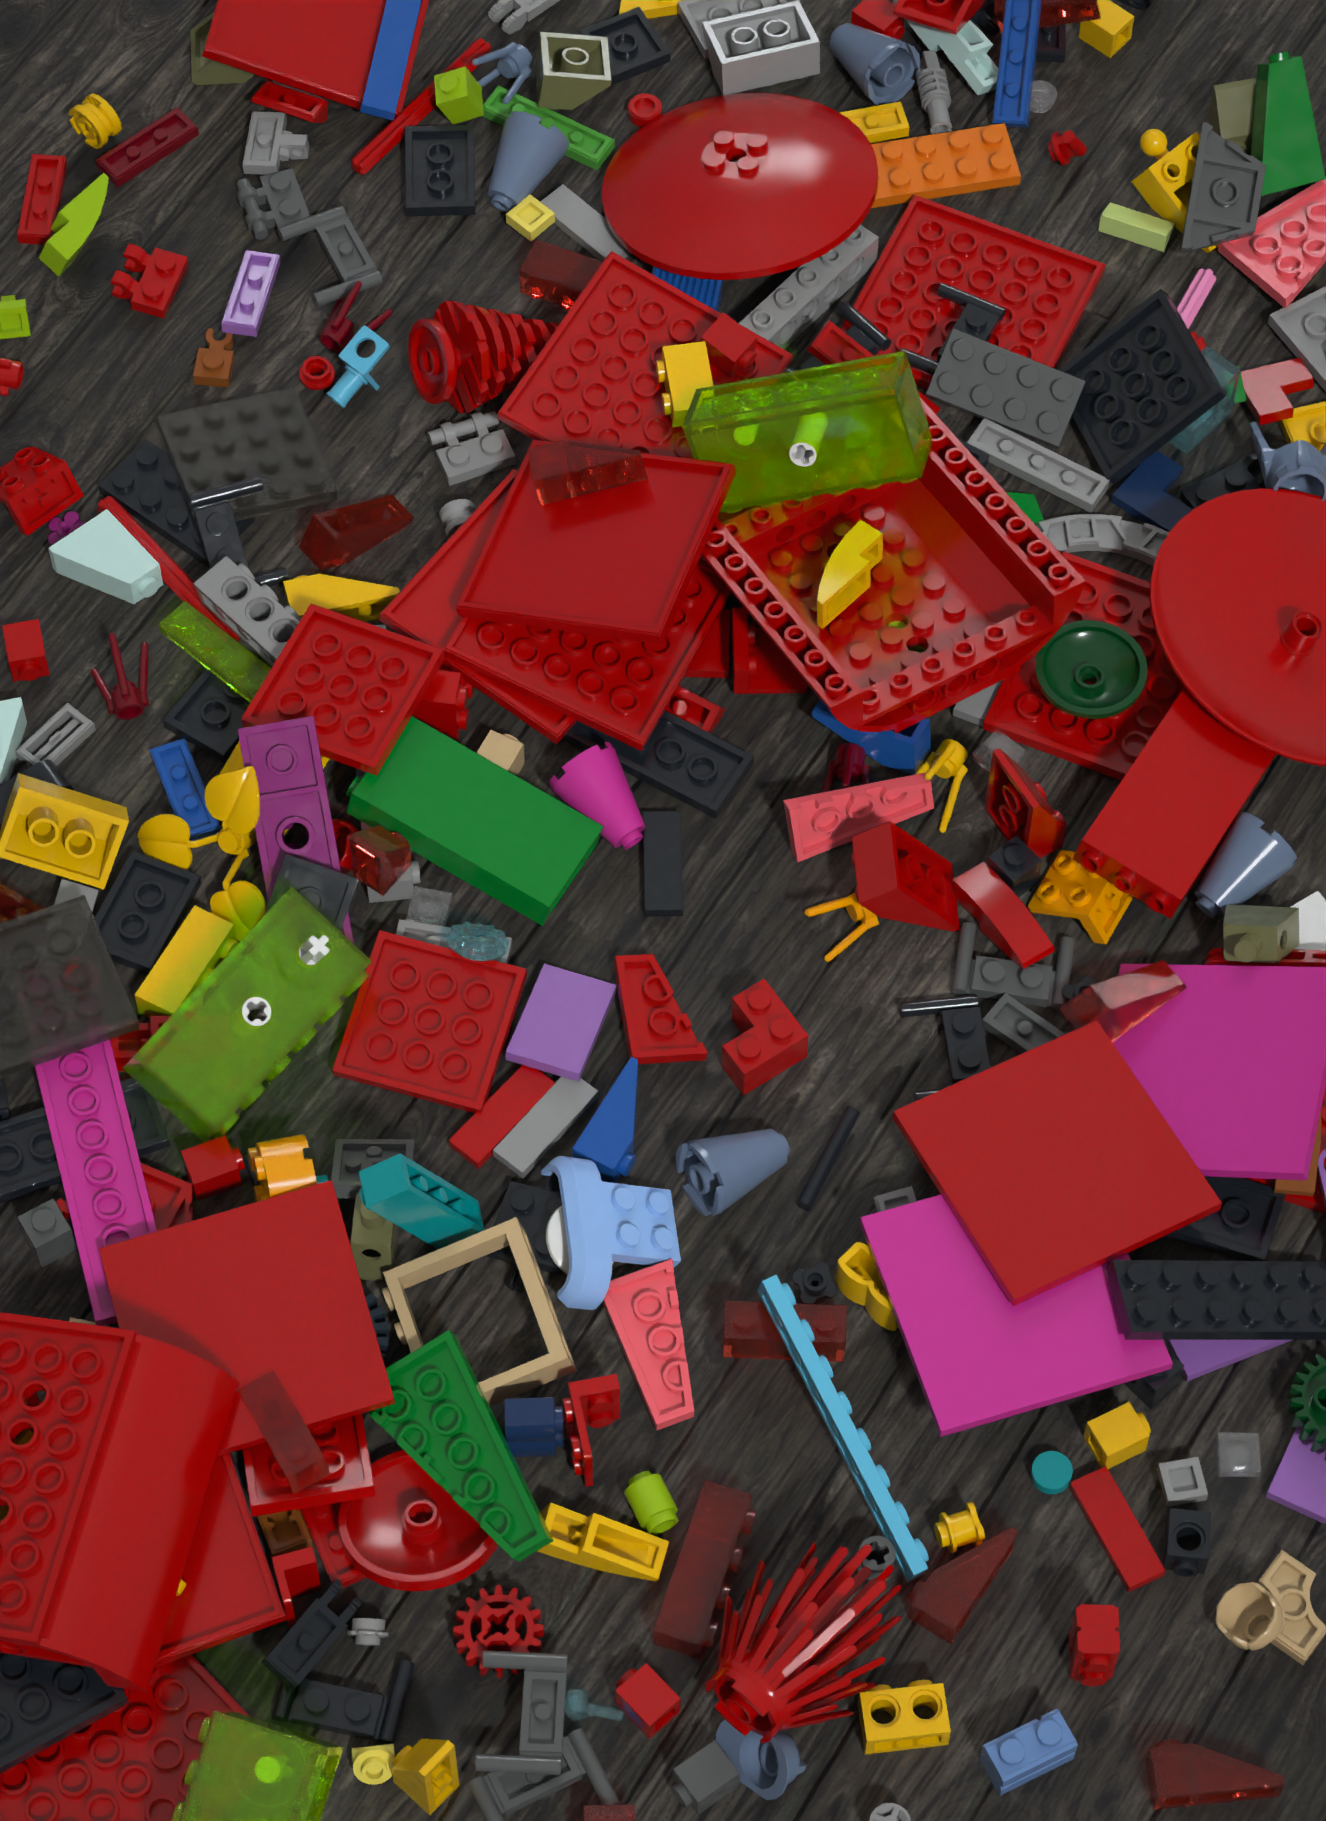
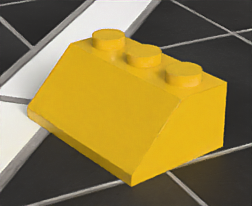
[0,773,129,889]

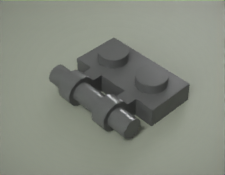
[236,168,310,240]

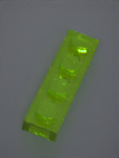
[159,601,271,703]

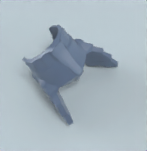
[1249,421,1326,501]

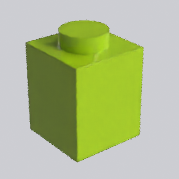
[434,67,484,124]

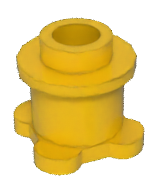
[934,1501,985,1553]

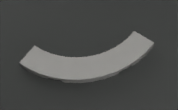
[1037,514,1169,566]

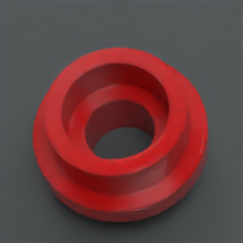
[299,356,335,390]

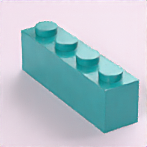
[359,1153,485,1249]

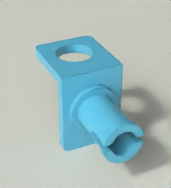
[326,326,390,409]

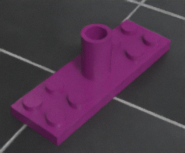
[237,716,354,946]

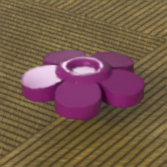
[48,511,85,545]

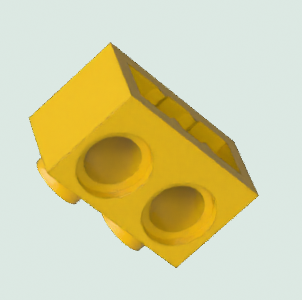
[858,1680,951,1755]

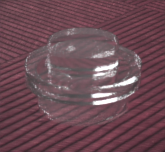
[1030,80,1057,113]

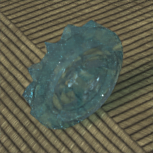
[447,921,509,961]

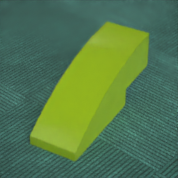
[39,173,109,277]

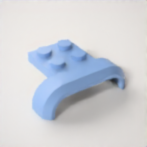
[541,1156,681,1310]

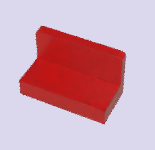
[271,1546,322,1628]

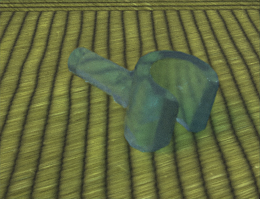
[565,1689,624,1721]

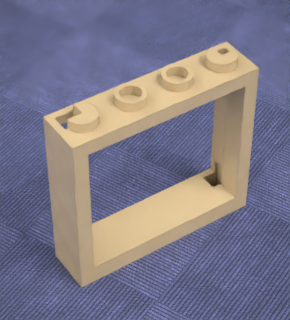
[382,1217,577,1406]

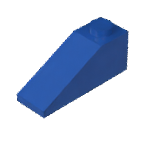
[812,700,931,775]
[572,1057,638,1183]

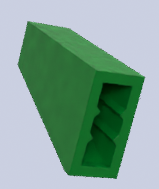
[1251,51,1326,196]

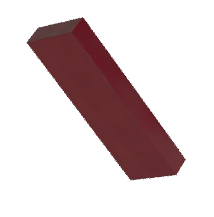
[95,107,199,188]

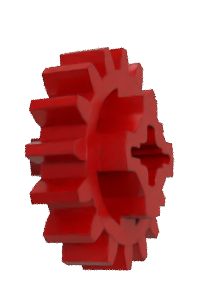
[453,1585,544,1678]

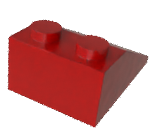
[893,0,985,35]
[985,748,1067,858]
[851,821,960,932]

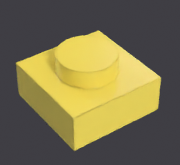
[506,194,555,241]

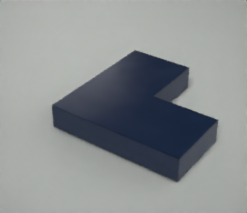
[1111,451,1192,532]

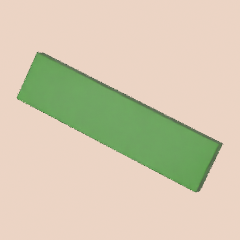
[482,85,615,170]

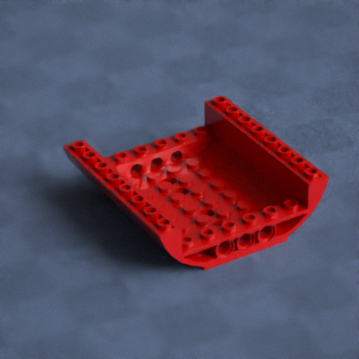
[701,398,1086,734]
[0,1312,240,1692]

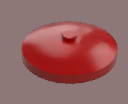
[338,1450,498,1591]

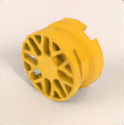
[68,93,122,149]

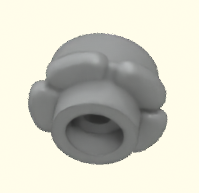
[347,1618,389,1646]

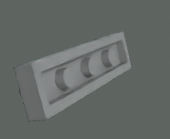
[967,418,1110,513]

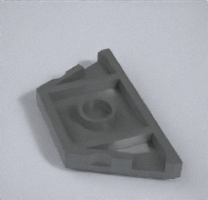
[1179,122,1266,253]

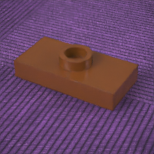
[246,1486,313,1557]

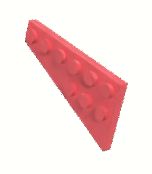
[1218,179,1326,309]

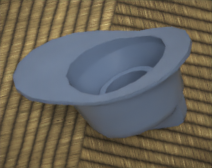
[715,1720,807,1800]

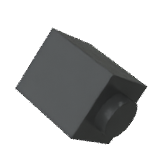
[18,1199,77,1268]
[671,1740,740,1815]

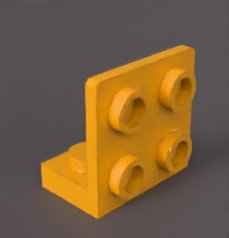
[1028,850,1134,945]

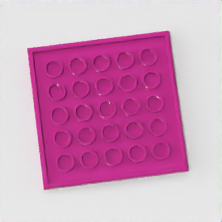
[1105,964,1326,1180]
[860,1195,1173,1437]

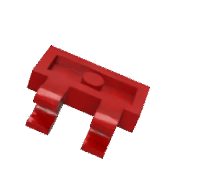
[110,244,189,319]

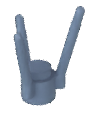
[472,42,533,104]

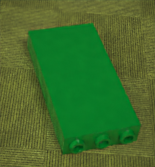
[346,716,604,926]

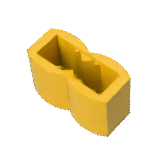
[835,1242,899,1331]

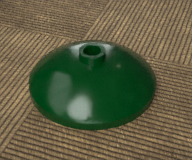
[1035,620,1147,719]

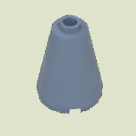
[830,23,920,105]
[487,111,569,212]
[1195,812,1297,918]
[676,1129,790,1216]

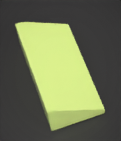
[1098,203,1175,252]

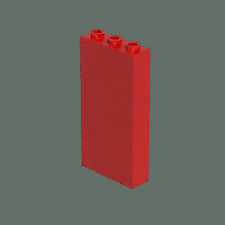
[1073,687,1276,919]

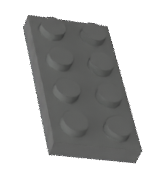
[926,328,1086,449]

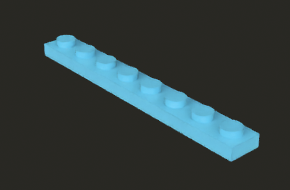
[757,1275,929,1582]

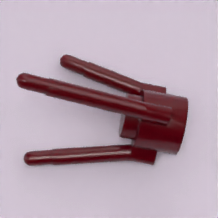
[319,281,393,353]
[91,633,149,720]
[820,743,870,793]

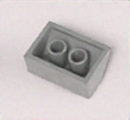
[702,0,820,95]

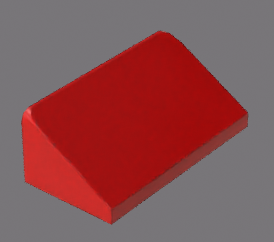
[252,81,328,123]
[665,685,726,733]

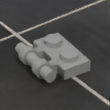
[427,411,516,486]

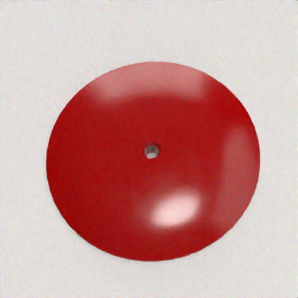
[1149,488,1326,766]

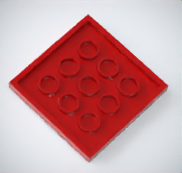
[241,603,445,776]
[332,930,527,1113]

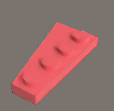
[783,773,934,862]
[602,1259,694,1431]

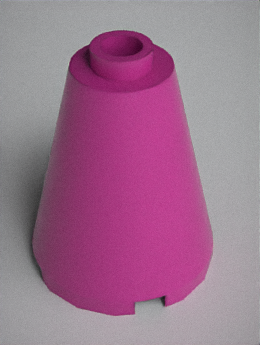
[548,742,646,850]

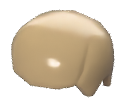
[1215,1582,1283,1651]

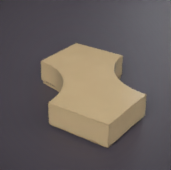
[1258,1550,1326,1665]

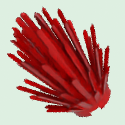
[705,1541,902,1743]

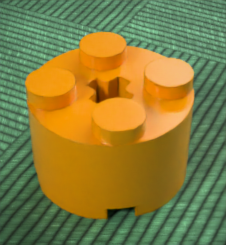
[247,1134,317,1202]

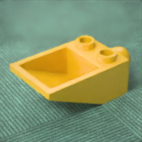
[1131,129,1218,254]

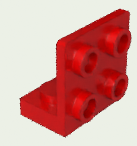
[0,446,84,536]
[732,608,808,694]
[562,1373,620,1487]

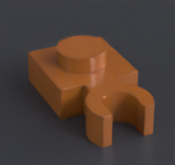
[193,328,235,388]

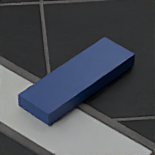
[149,738,221,841]

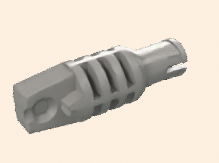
[915,51,952,134]

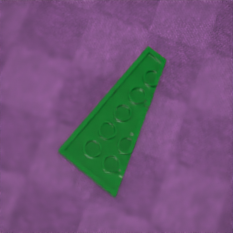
[368,1330,554,1562]

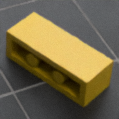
[135,905,239,1018]

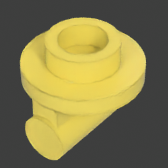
[352,1743,395,1785]

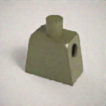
[1223,904,1300,963]
[351,1193,399,1281]

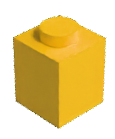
[1079,0,1134,58]
[1083,1402,1151,1469]

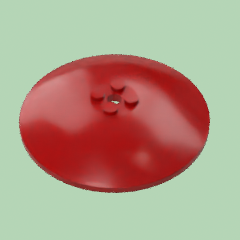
[602,92,879,280]

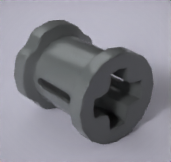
[857,1536,896,1582]

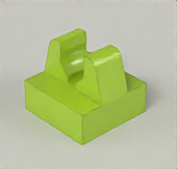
[0,295,31,339]

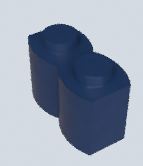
[504,1397,564,1457]

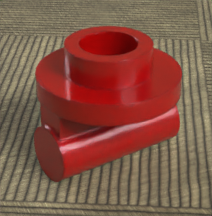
[1048,130,1087,166]

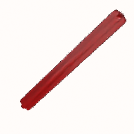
[351,38,491,175]
[97,496,240,646]

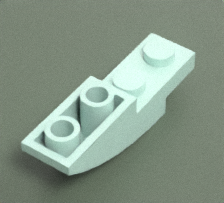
[892,0,998,95]

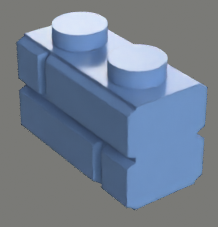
[980,1709,1078,1796]

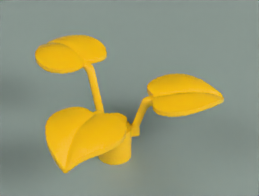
[138,766,267,944]

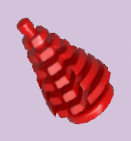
[408,300,559,414]

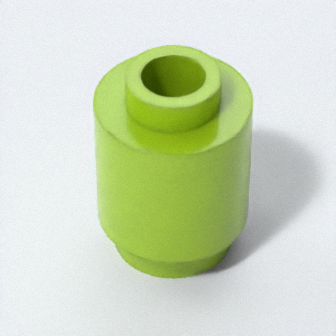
[624,1471,679,1535]

